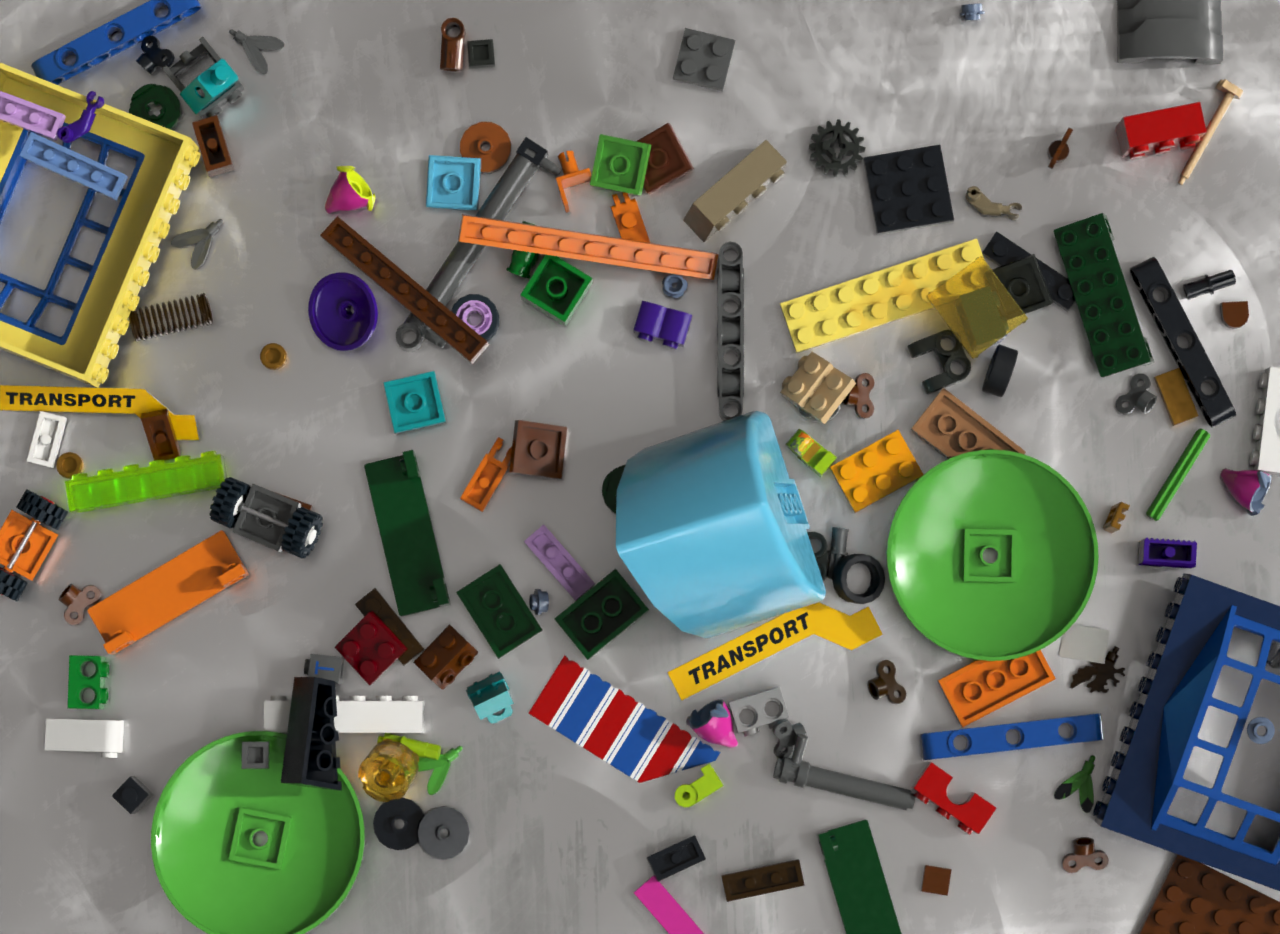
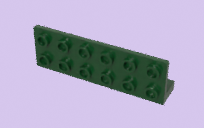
[1054,213,1155,377]
[364,450,451,616]
[817,820,902,934]

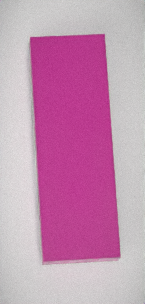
[634,875,704,934]

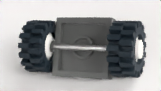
[210,477,323,559]

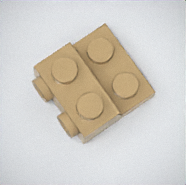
[780,351,856,424]

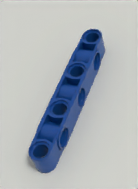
[31,0,201,85]
[920,713,1104,760]

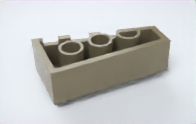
[683,140,787,242]

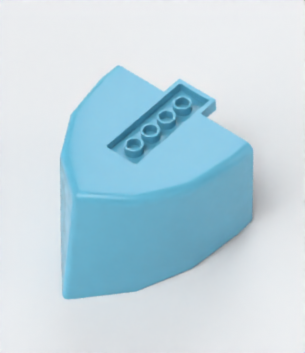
[616,411,826,638]

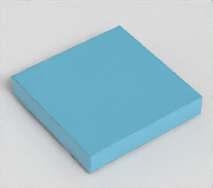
[426,155,481,210]

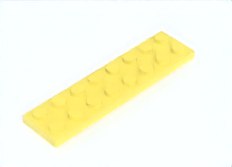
[780,238,989,354]

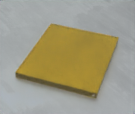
[926,256,1028,359]

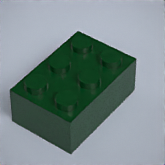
[554,569,649,660]

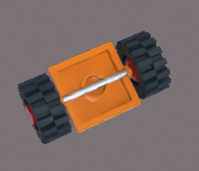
[0,489,68,601]

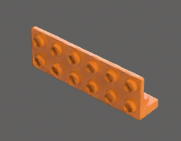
[87,530,250,655]

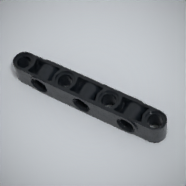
[1130,257,1236,428]

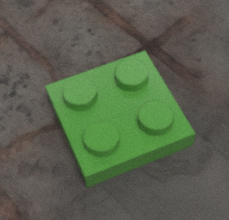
[590,134,651,196]

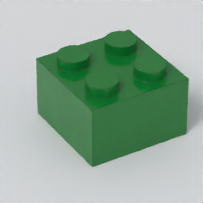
[520,255,593,327]

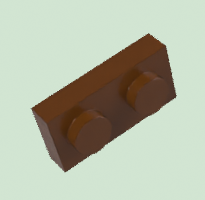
[141,409,181,462]

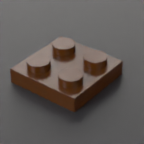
[509,420,567,479]

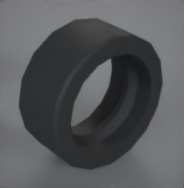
[982,344,1018,397]
[832,554,886,604]

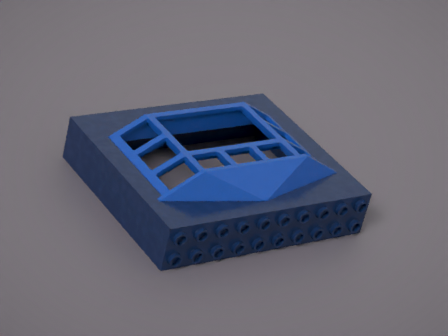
[1093,573,1280,891]

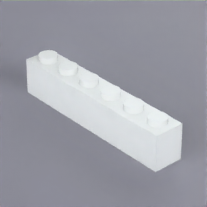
[263,696,424,733]

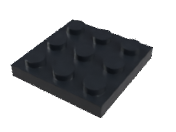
[863,145,954,235]

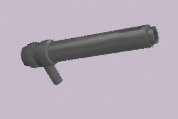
[773,734,916,810]

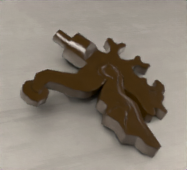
[1070,646,1125,693]

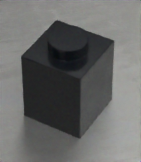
[112,776,154,814]

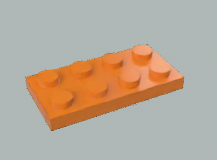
[938,650,1056,727]

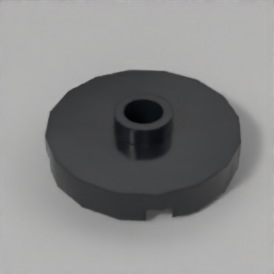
[373,797,424,850]
[417,806,470,860]

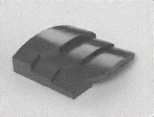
[1117,0,1223,64]

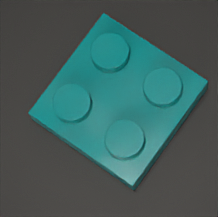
[383,371,446,434]

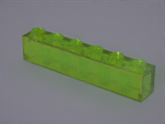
[65,451,227,514]

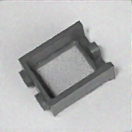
[162,37,244,119]

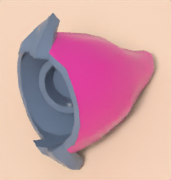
[1221,468,1272,516]
[686,699,738,748]

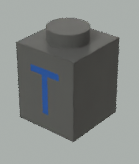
[304,654,344,684]

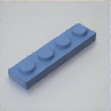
[19,132,128,201]

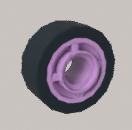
[451,294,499,342]

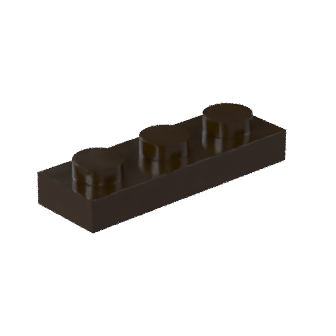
[355,588,425,666]
[721,859,805,902]

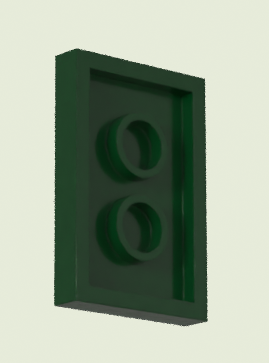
[456,564,543,659]

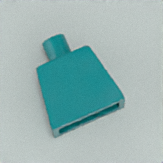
[180,58,239,114]

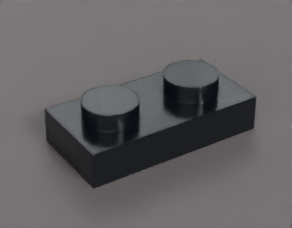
[646,835,706,882]

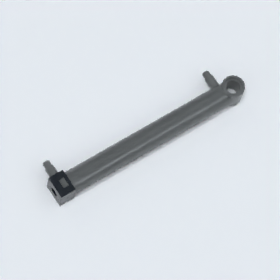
[396,137,561,352]

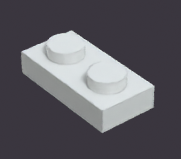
[27,411,67,469]

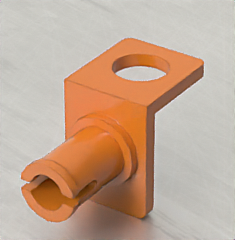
[556,151,591,213]

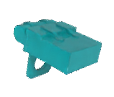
[466,671,514,724]

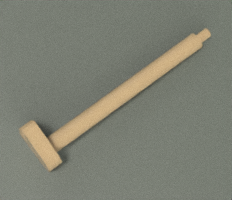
[1178,79,1243,185]

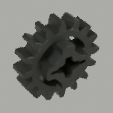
[809,119,866,177]

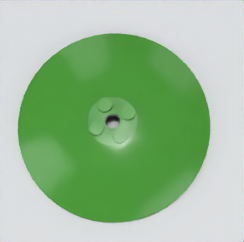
[887,449,1099,661]
[151,731,365,934]

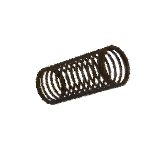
[129,293,213,342]

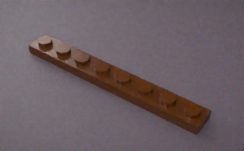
[320,216,490,364]

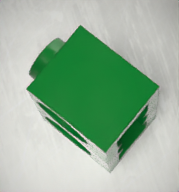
[67,655,109,709]

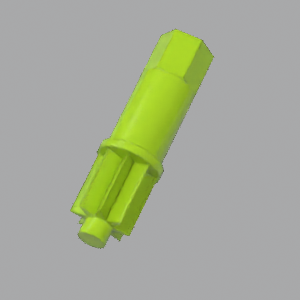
[377,733,441,760]

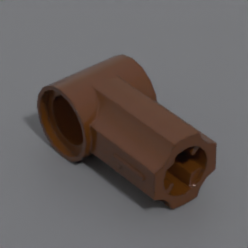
[440,18,466,72]

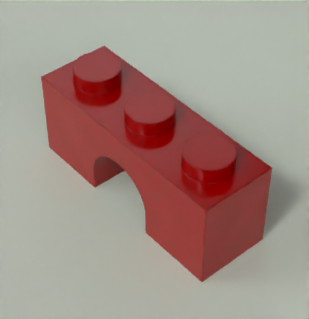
[911,762,997,835]

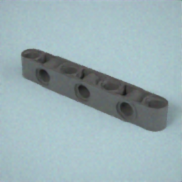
[717,242,744,421]

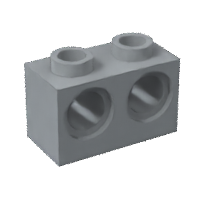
[728,687,789,737]

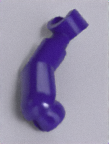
[57,91,104,143]

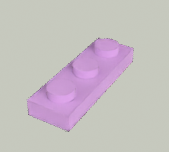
[0,91,66,141]
[524,524,595,601]

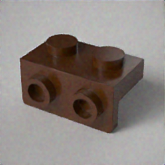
[413,624,478,690]

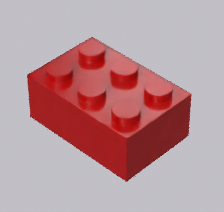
[1115,102,1207,160]

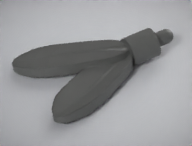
[229,29,284,74]
[171,219,223,270]

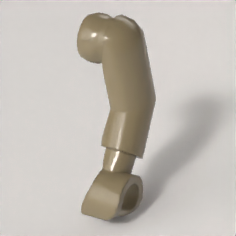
[965,186,1022,220]

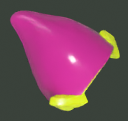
[325,166,376,214]

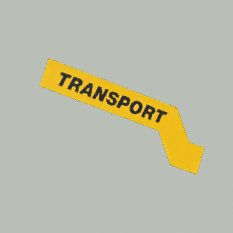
[0,385,199,440]
[668,602,883,700]

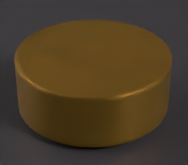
[260,343,287,370]
[56,452,84,479]

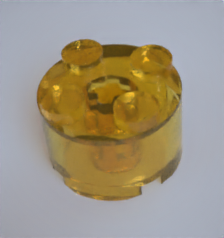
[358,739,419,802]

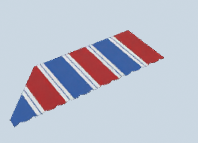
[529,655,721,783]

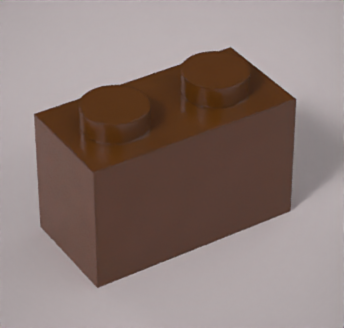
[192,115,235,177]

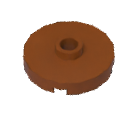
[460,122,511,174]

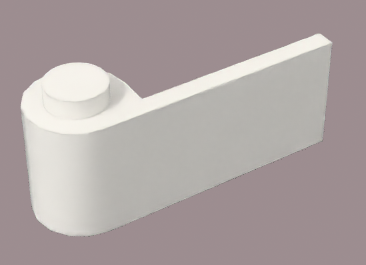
[44,719,124,758]

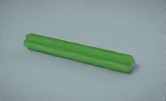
[1146,428,1210,521]

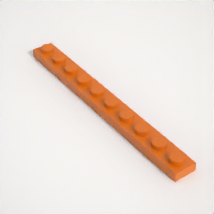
[458,214,719,280]

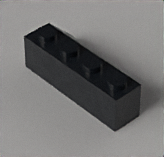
[281,677,342,791]

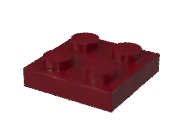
[335,611,408,686]

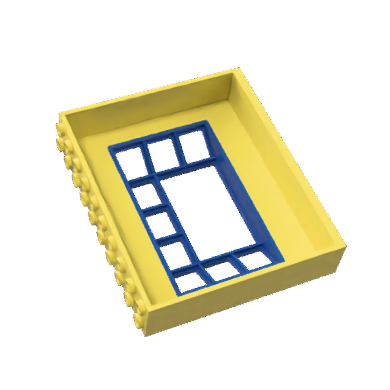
[0,63,201,388]

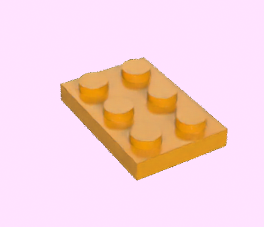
[830,430,924,513]

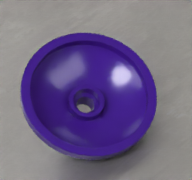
[308,272,378,351]

